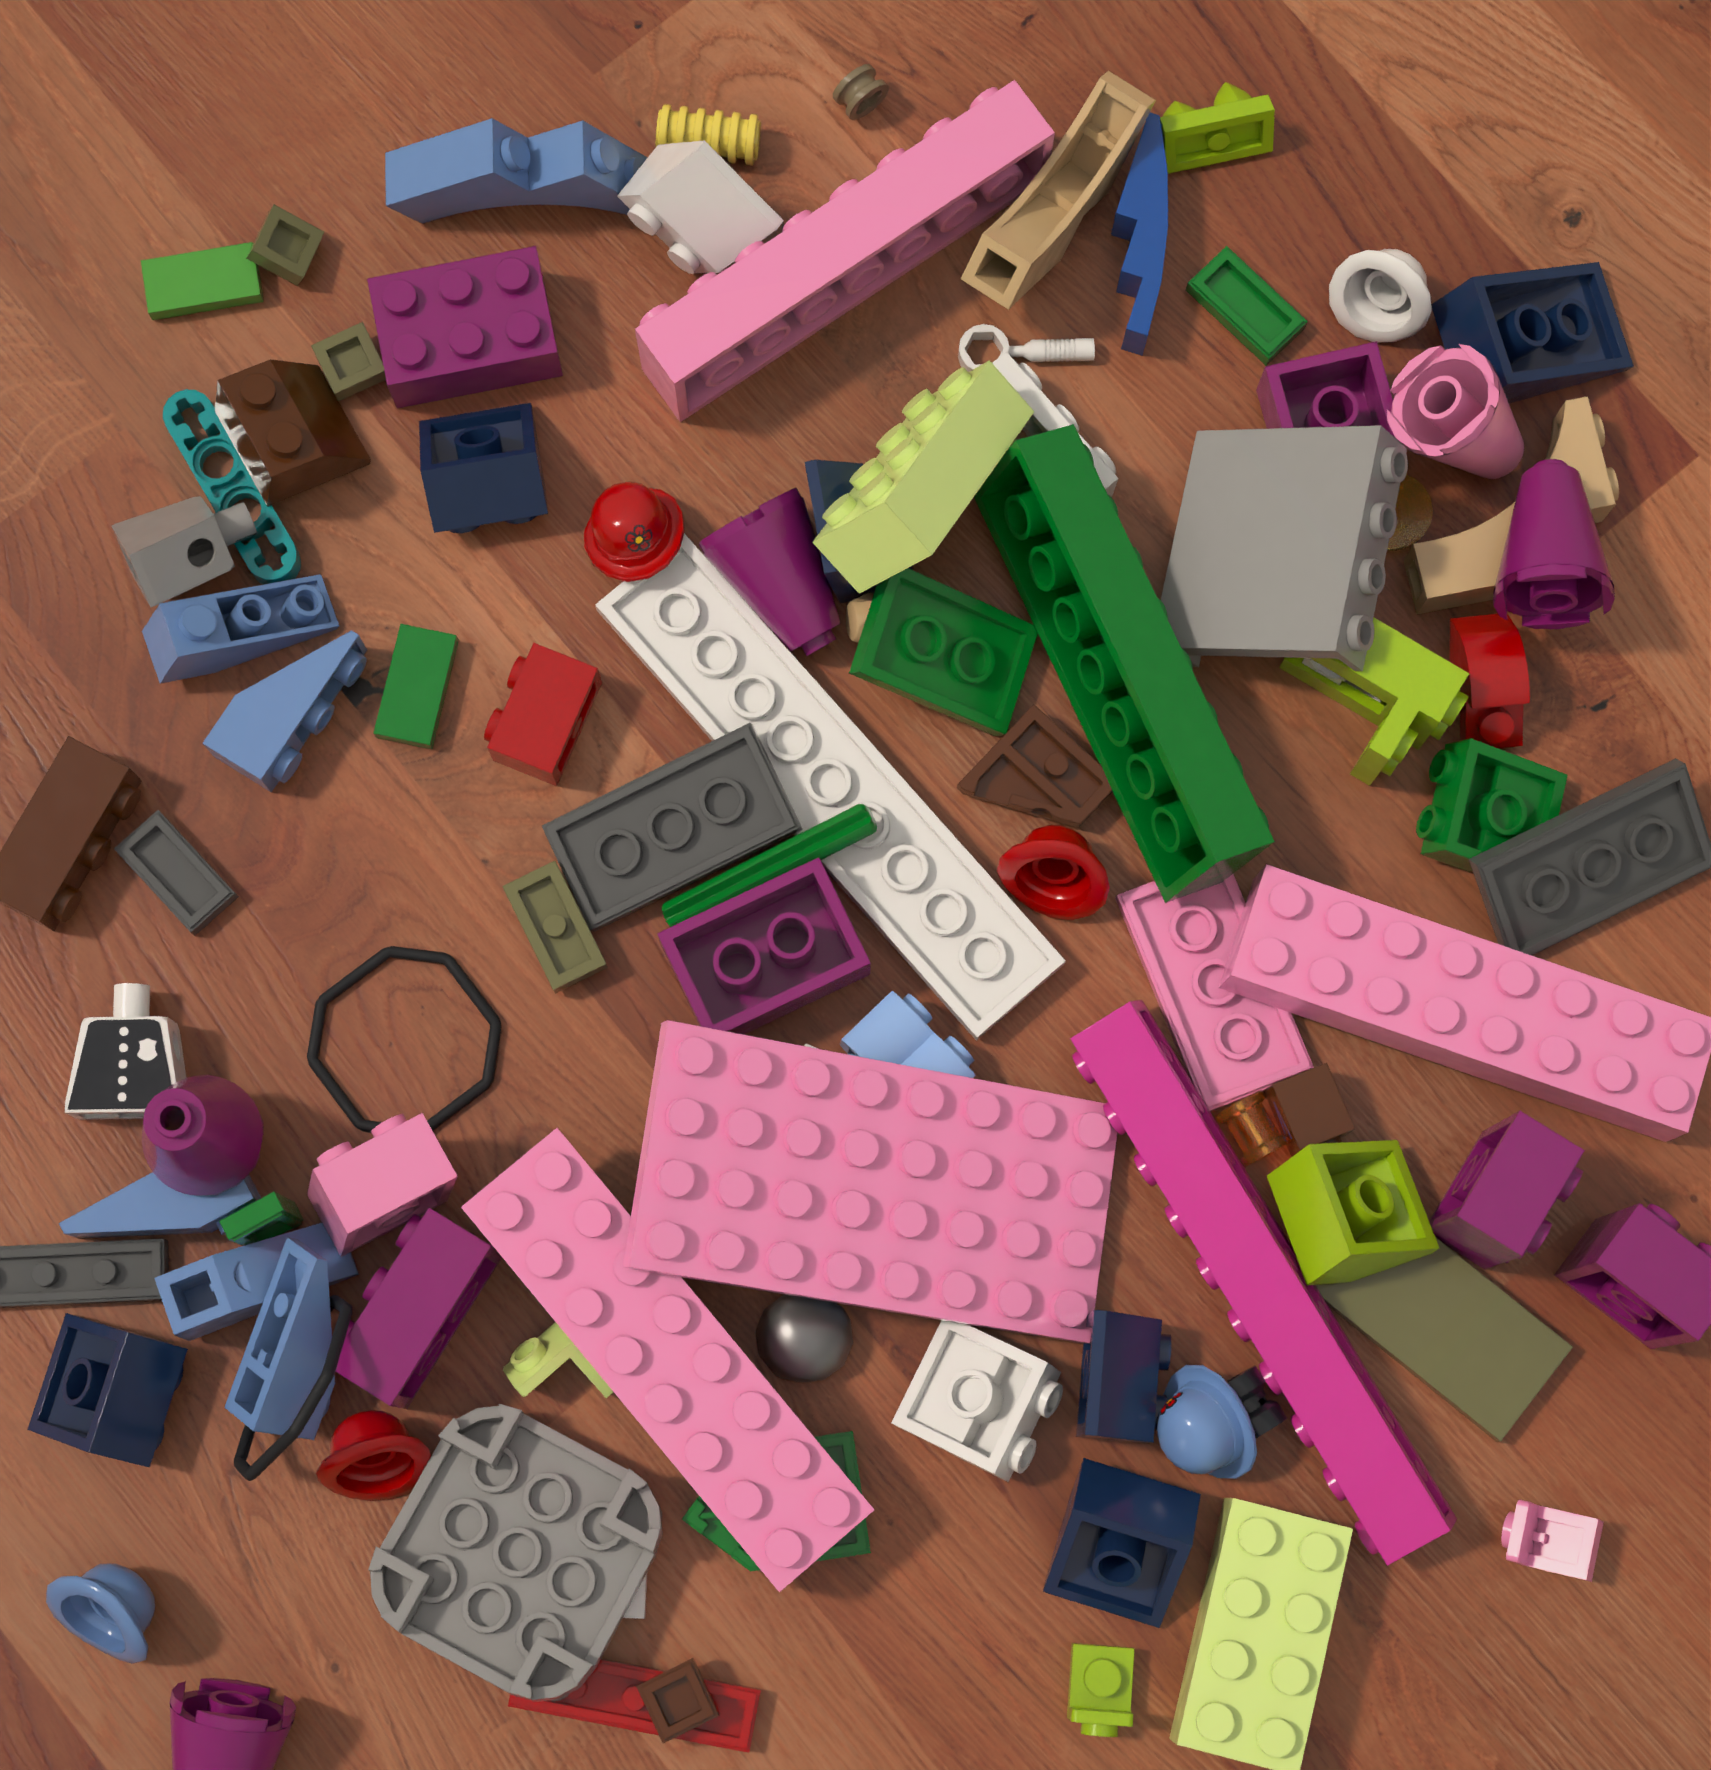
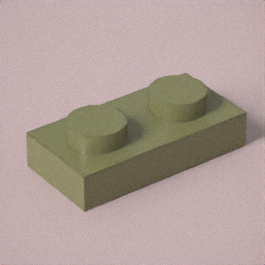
[502,861,608,994]

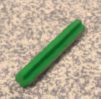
[662,804,877,927]

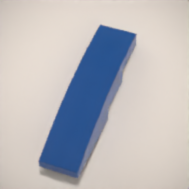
[1111,113,1168,356]

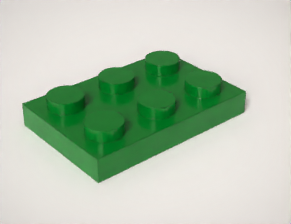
[849,568,1038,736]

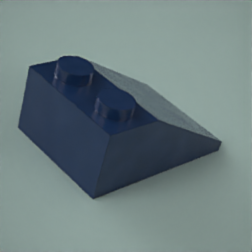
[1431,262,1634,404]

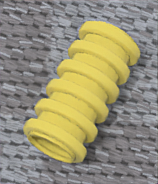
[655,104,761,166]

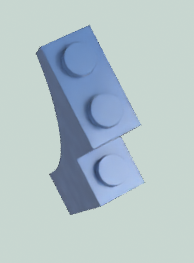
[385,118,648,224]

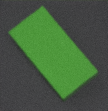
[141,242,264,320]

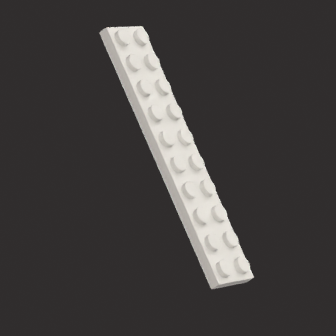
[595,533,1066,1041]

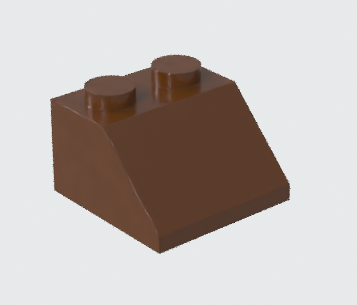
[215,359,371,507]

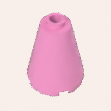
[1387,344,1524,479]

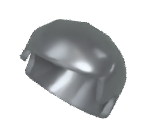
[755,1294,853,1382]

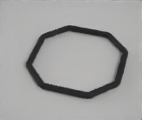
[307,946,502,1133]
[234,1295,352,1481]

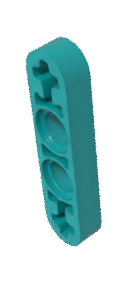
[163,389,301,585]

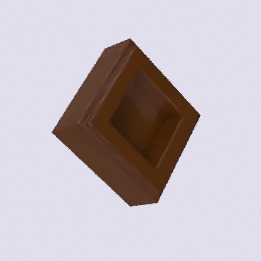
[636,1658,720,1743]

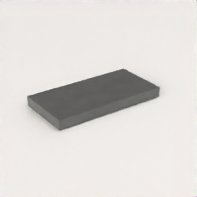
[542,723,803,932]
[1469,758,1711,956]

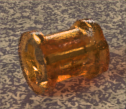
[1215,1090,1291,1168]

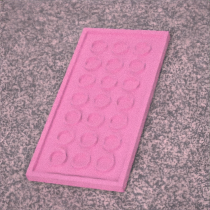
[623,1020,1117,1343]

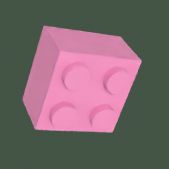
[307,1113,458,1257]

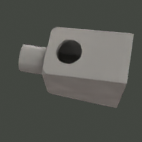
[111,496,257,608]

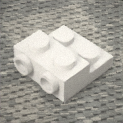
[891,1320,1063,1482]

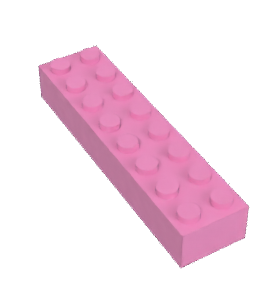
[635,80,1055,422]
[1219,864,1711,1142]
[461,1128,874,1592]

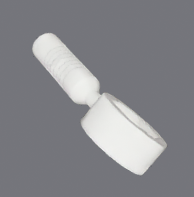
[958,324,1095,372]

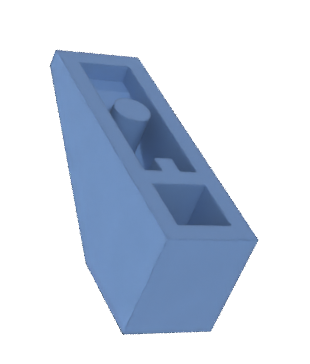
[59,1172,261,1239]
[224,1237,335,1440]

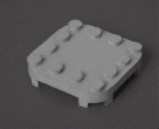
[368,1404,663,1702]

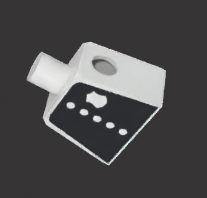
[65,983,187,1120]

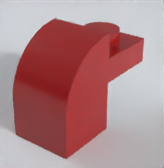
[1449,613,1530,749]

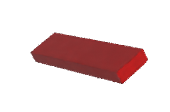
[508,1658,761,1753]

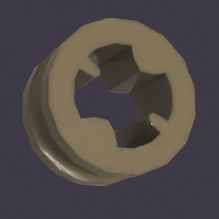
[833,64,889,120]

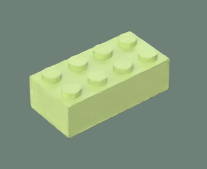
[812,360,1034,594]
[1169,1498,1353,1770]

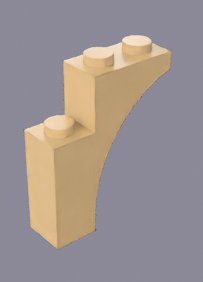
[961,71,1156,310]
[1404,396,1619,614]

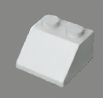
[617,140,784,274]

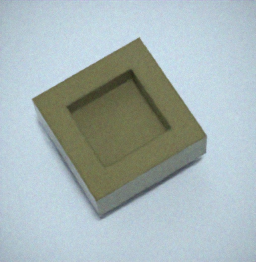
[246,204,324,286]
[311,322,386,402]

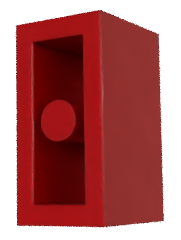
[484,642,602,786]

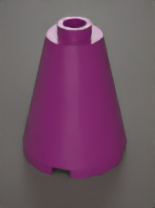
[1493,459,1615,629]
[699,488,841,656]
[142,1075,264,1196]
[170,1678,296,1770]

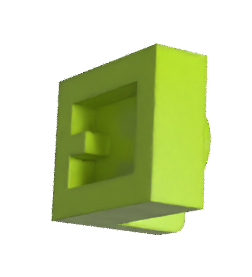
[1067,1643,1134,1737]

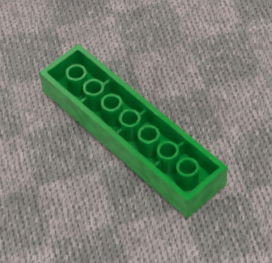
[974,424,1275,903]

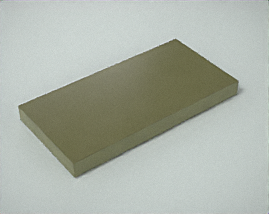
[1316,1237,1573,1442]

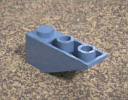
[142,574,339,684]
[202,630,367,792]
[154,1223,359,1341]

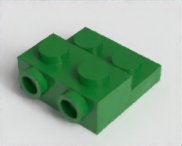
[1416,738,1568,872]

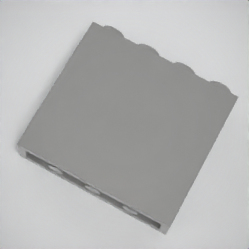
[1161,425,1408,671]

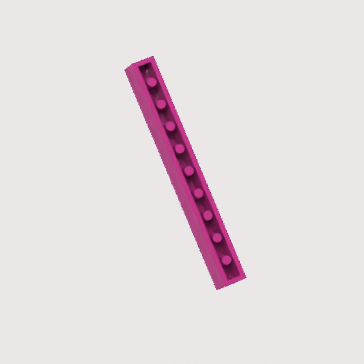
[1070,1000,1457,1566]

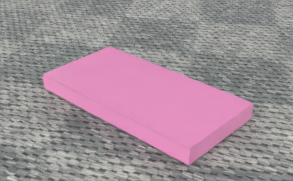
[1115,874,1314,1112]

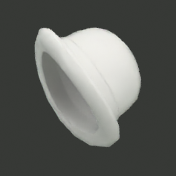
[1329,249,1432,343]

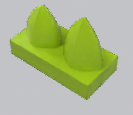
[1160,82,1275,174]

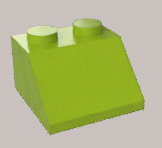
[1267,1140,1440,1286]

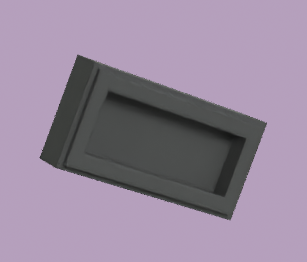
[114,810,239,936]

